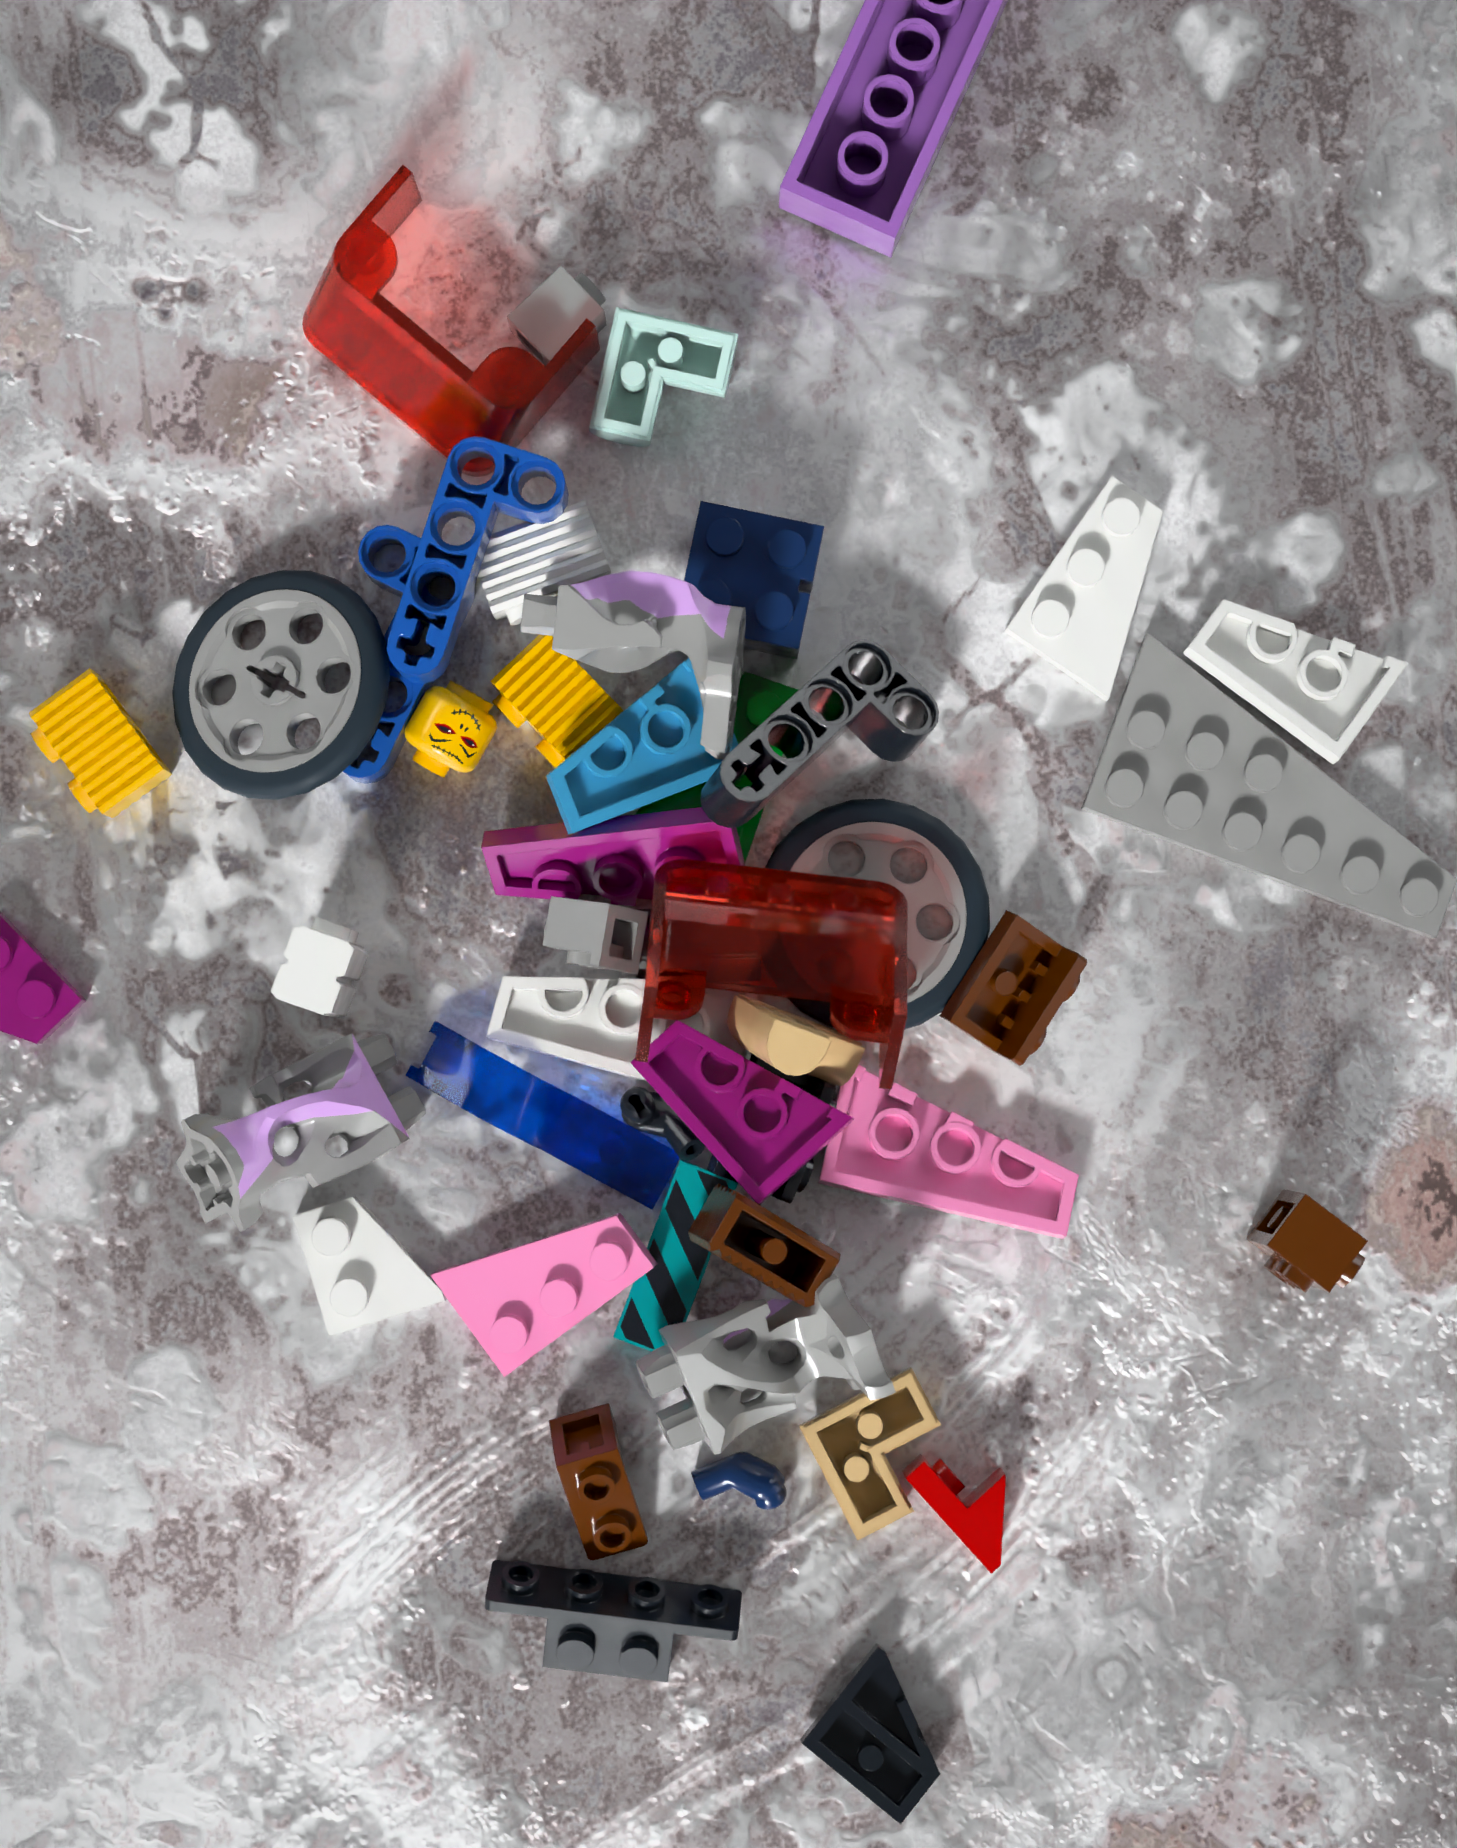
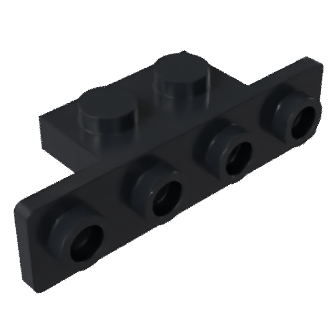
[485,1560,742,1682]

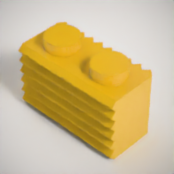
[490,634,623,768]
[29,668,172,818]

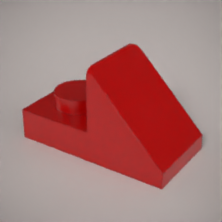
[902,1454,1006,1574]

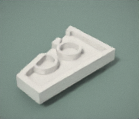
[1182,599,1408,764]

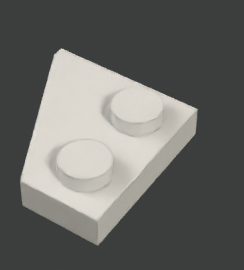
[293,1196,447,1336]

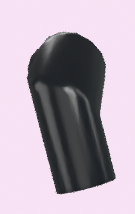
[620,1087,706,1161]

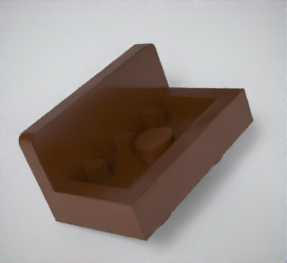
[939,910,1087,1066]

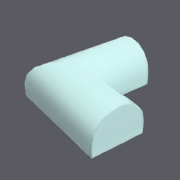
[589,307,738,447]

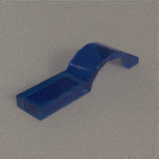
[405,1021,680,1210]

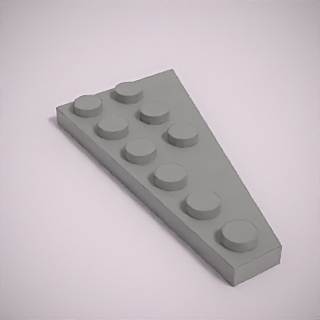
[1081,633,1457,939]

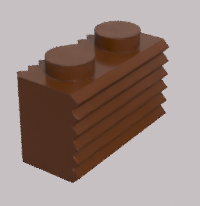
[688,1183,841,1307]

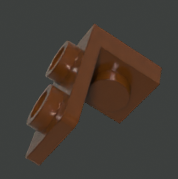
[549,1403,648,1561]

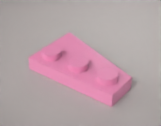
[430,1213,658,1377]

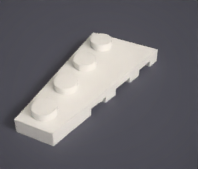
[486,976,762,1082]

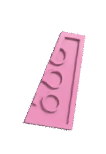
[818,1065,1079,1239]

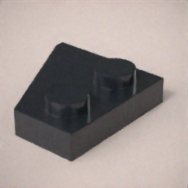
[800,1643,940,1825]

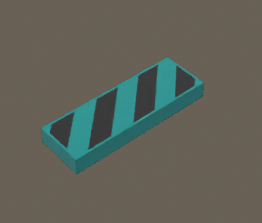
[613,1160,738,1352]

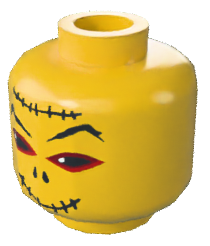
[404,680,497,778]

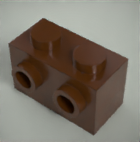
[1246,1189,1368,1293]

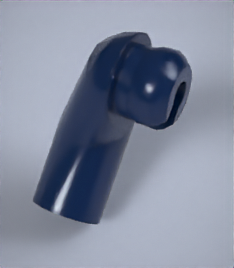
[691,1452,787,1510]

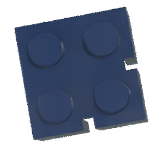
[684,501,824,659]

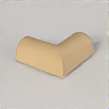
[727,994,865,1086]
[799,1367,941,1540]

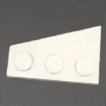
[1004,476,1163,701]

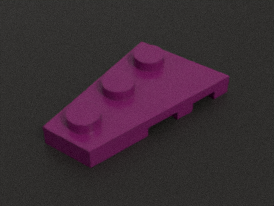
[630,1020,854,1205]

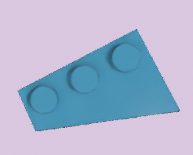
[546,657,739,835]

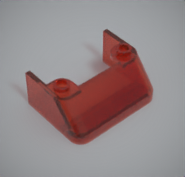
[302,165,600,477]
[635,859,908,1089]

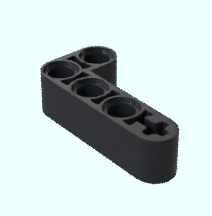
[700,640,939,828]

